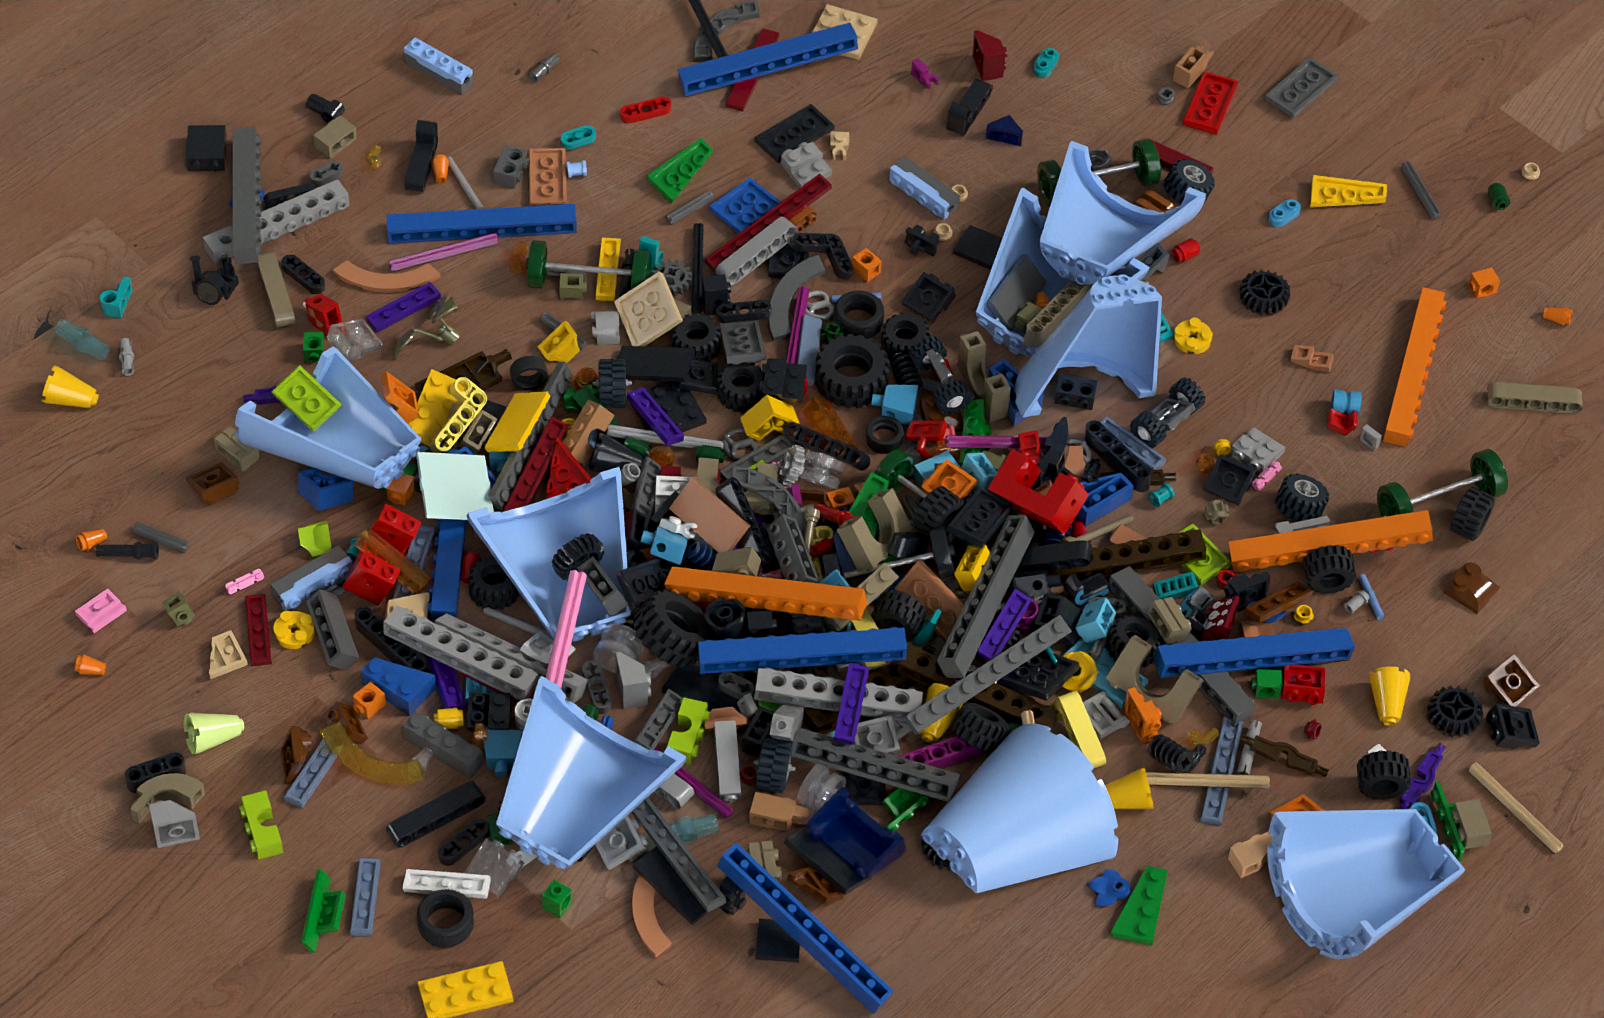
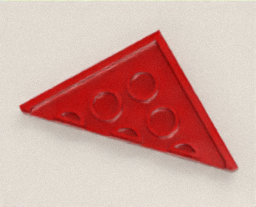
[546,437,592,499]

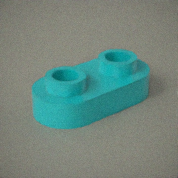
[1033,48,1059,78]
[561,125,596,150]

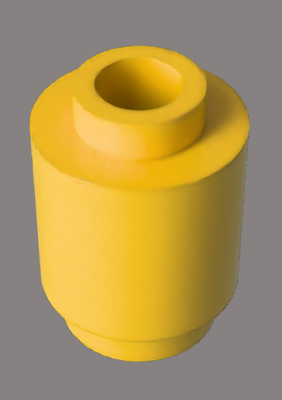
[434,708,464,729]

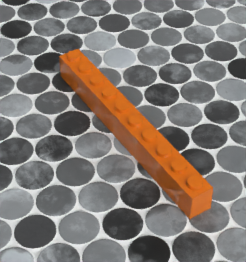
[1383,287,1447,447]
[1229,510,1433,572]
[664,567,867,621]

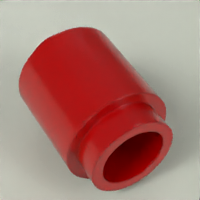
[1171,238,1200,262]

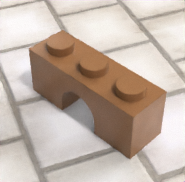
[563,400,615,466]

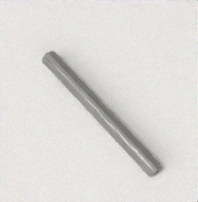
[607,424,723,449]

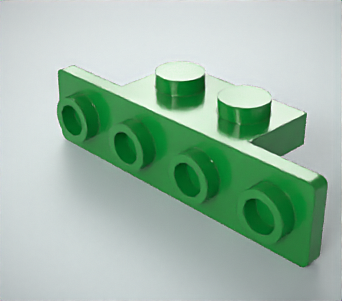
[960,399,992,465]
[1431,782,1465,862]
[880,788,930,834]
[301,869,346,953]

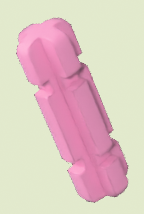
[1252,461,1282,491]
[225,568,264,594]

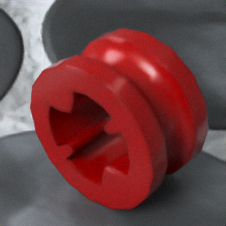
[1217,570,1235,590]

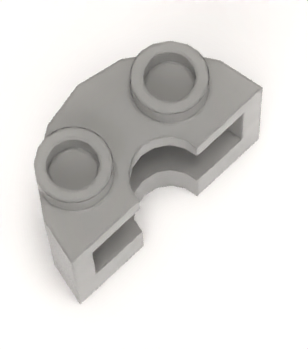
[591,310,620,345]

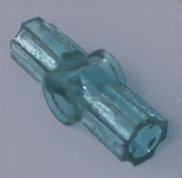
[54,319,110,360]
[669,814,719,844]

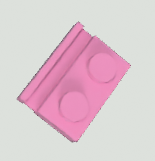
[75,589,127,633]

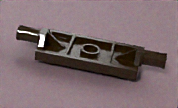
[415,349,512,402]

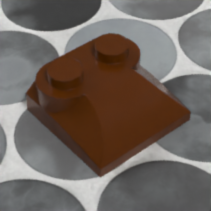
[919,395,963,433]
[186,462,239,505]
[1444,562,1500,614]
[1484,654,1540,706]
[281,726,312,784]

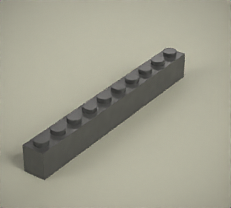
[233,127,262,265]
[937,515,1035,678]
[1109,566,1256,727]

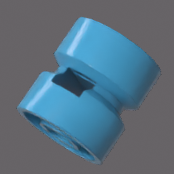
[1331,389,1362,417]

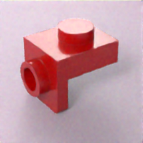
[1327,408,1358,436]

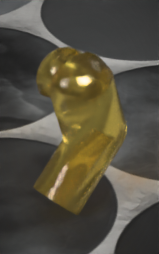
[366,145,382,169]
[1188,727,1219,746]

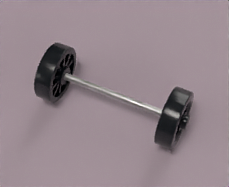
[822,527,955,580]

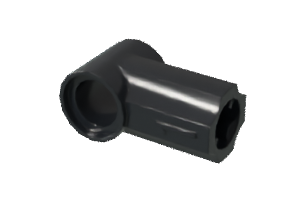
[306,94,345,123]

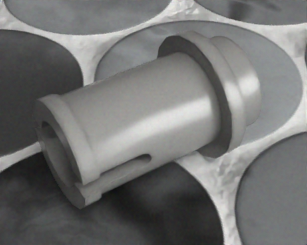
[1343,590,1369,614]

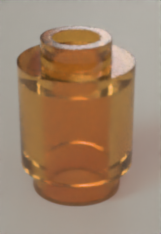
[935,439,961,459]

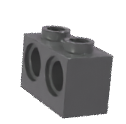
[493,145,529,189]

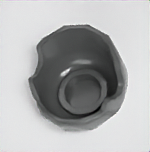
[1089,149,1111,171]

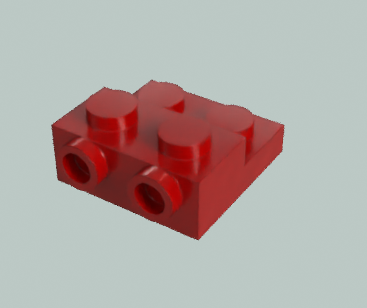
[1282,665,1325,705]

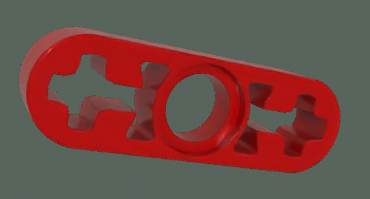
[620,97,672,124]

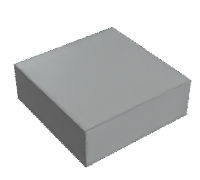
[1360,424,1382,451]
[737,693,758,719]

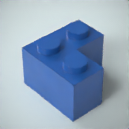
[298,468,354,511]

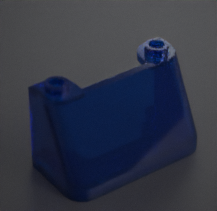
[807,787,906,879]

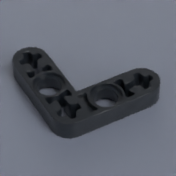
[790,233,854,280]

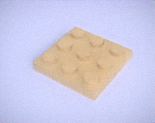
[813,4,878,60]
[614,272,683,347]

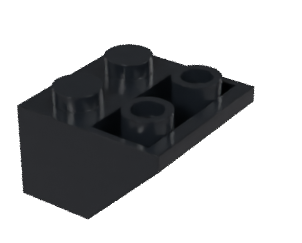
[1034,594,1082,646]
[467,692,511,738]

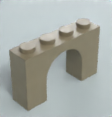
[957,331,1011,422]
[697,457,778,515]
[837,488,914,572]
[822,562,899,633]
[1105,635,1204,724]

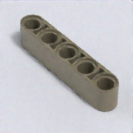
[256,251,296,328]
[1487,382,1583,414]

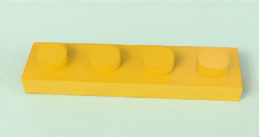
[596,238,621,301]

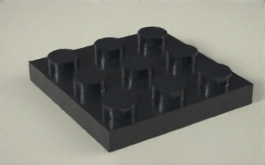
[631,381,707,432]
[997,650,1079,701]

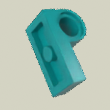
[639,236,664,270]
[100,277,133,319]

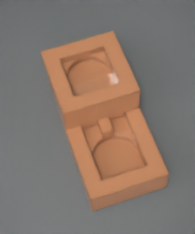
[1291,345,1334,373]
[1064,445,1085,482]

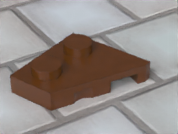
[787,867,844,904]

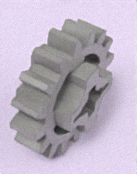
[778,445,805,488]

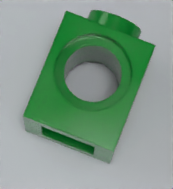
[303,332,325,363]
[1251,669,1282,699]
[542,879,572,918]

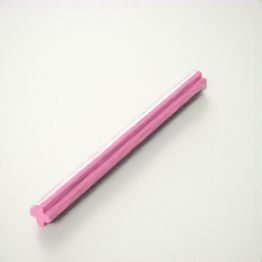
[545,570,587,688]

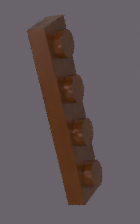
[1244,581,1313,623]

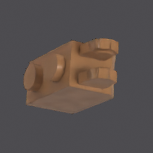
[1173,44,1214,89]
[749,792,810,832]

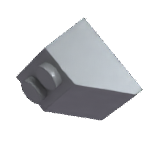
[616,652,651,709]
[149,800,200,848]

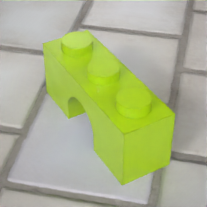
[667,698,710,765]
[239,790,283,860]

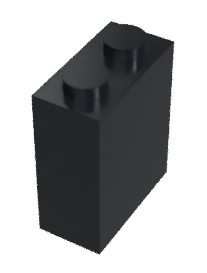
[186,125,227,171]

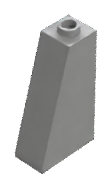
[770,704,805,744]
[713,720,741,802]

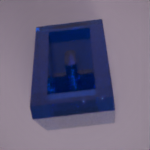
[985,115,1023,146]

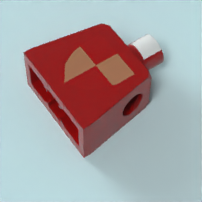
[303,293,344,340]

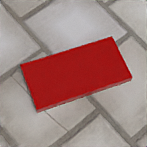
[1182,71,1239,135]

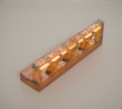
[801,396,860,467]
[354,527,431,594]

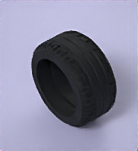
[834,290,884,339]
[417,889,474,948]

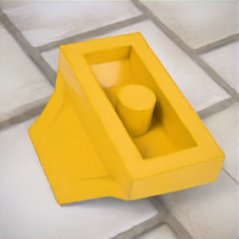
[537,321,580,364]

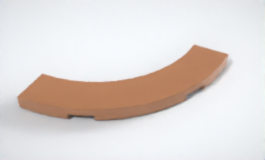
[333,260,441,293]
[632,874,671,958]

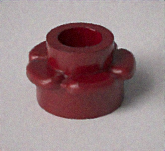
[1304,719,1322,739]
[740,765,757,785]

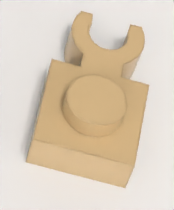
[830,131,849,160]

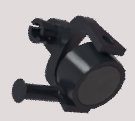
[189,256,239,305]

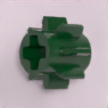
[821,323,844,344]

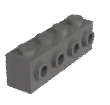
[766,514,820,583]
[306,589,359,670]
[402,711,483,779]

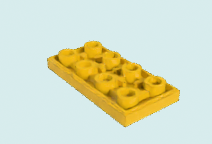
[485,391,550,453]

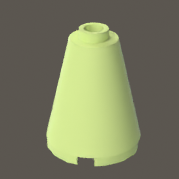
[184,713,244,754]

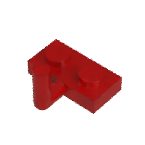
[906,421,948,461]

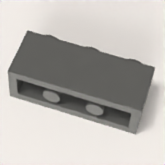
[577,557,628,617]

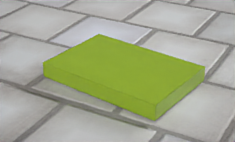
[272,365,342,433]
[1178,524,1232,585]

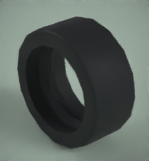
[510,356,548,391]
[866,416,903,454]

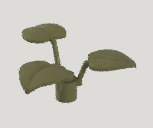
[394,294,460,360]

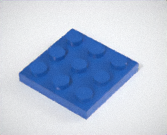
[709,178,781,234]

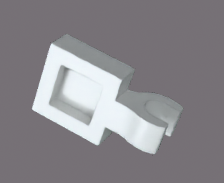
[659,516,697,538]

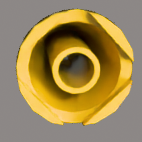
[42,365,99,408]
[1369,667,1410,726]
[919,683,966,743]
[1105,767,1154,809]

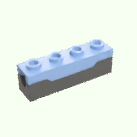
[404,37,473,95]
[889,156,960,220]
[271,546,353,611]

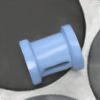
[566,160,587,178]

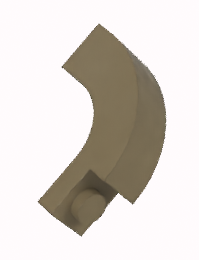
[130,773,205,824]

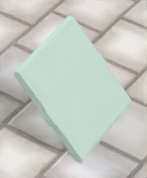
[416,452,494,520]

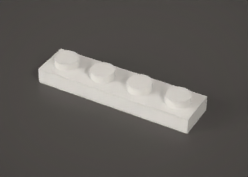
[403,869,491,899]

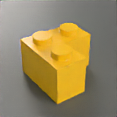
[740,395,800,441]

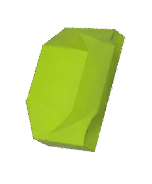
[298,521,332,560]

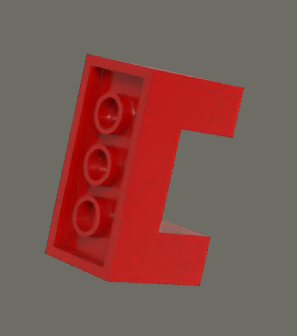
[988,449,1089,535]
[342,504,422,606]

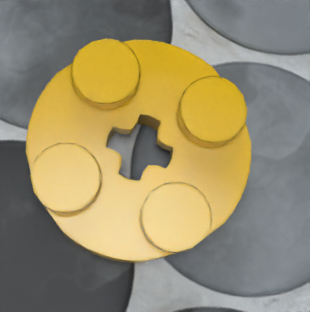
[1174,318,1213,354]
[273,611,315,649]
[1062,651,1098,693]

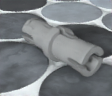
[119,338,134,376]

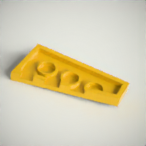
[1310,175,1387,207]

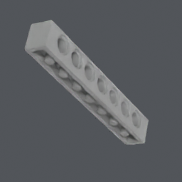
[203,179,350,264]
[384,605,538,701]
[434,613,588,703]
[754,668,923,722]

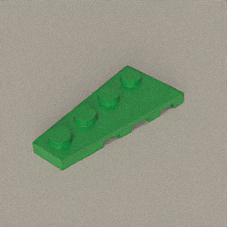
[646,138,714,204]
[836,472,889,538]
[1110,865,1168,946]

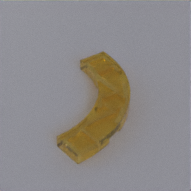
[319,722,426,784]

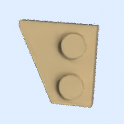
[385,592,429,619]
[209,630,248,679]

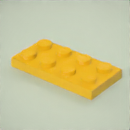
[408,369,464,447]
[418,961,513,1018]

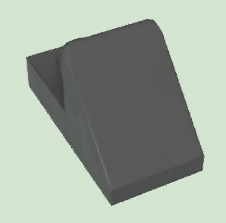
[1138,243,1169,281]

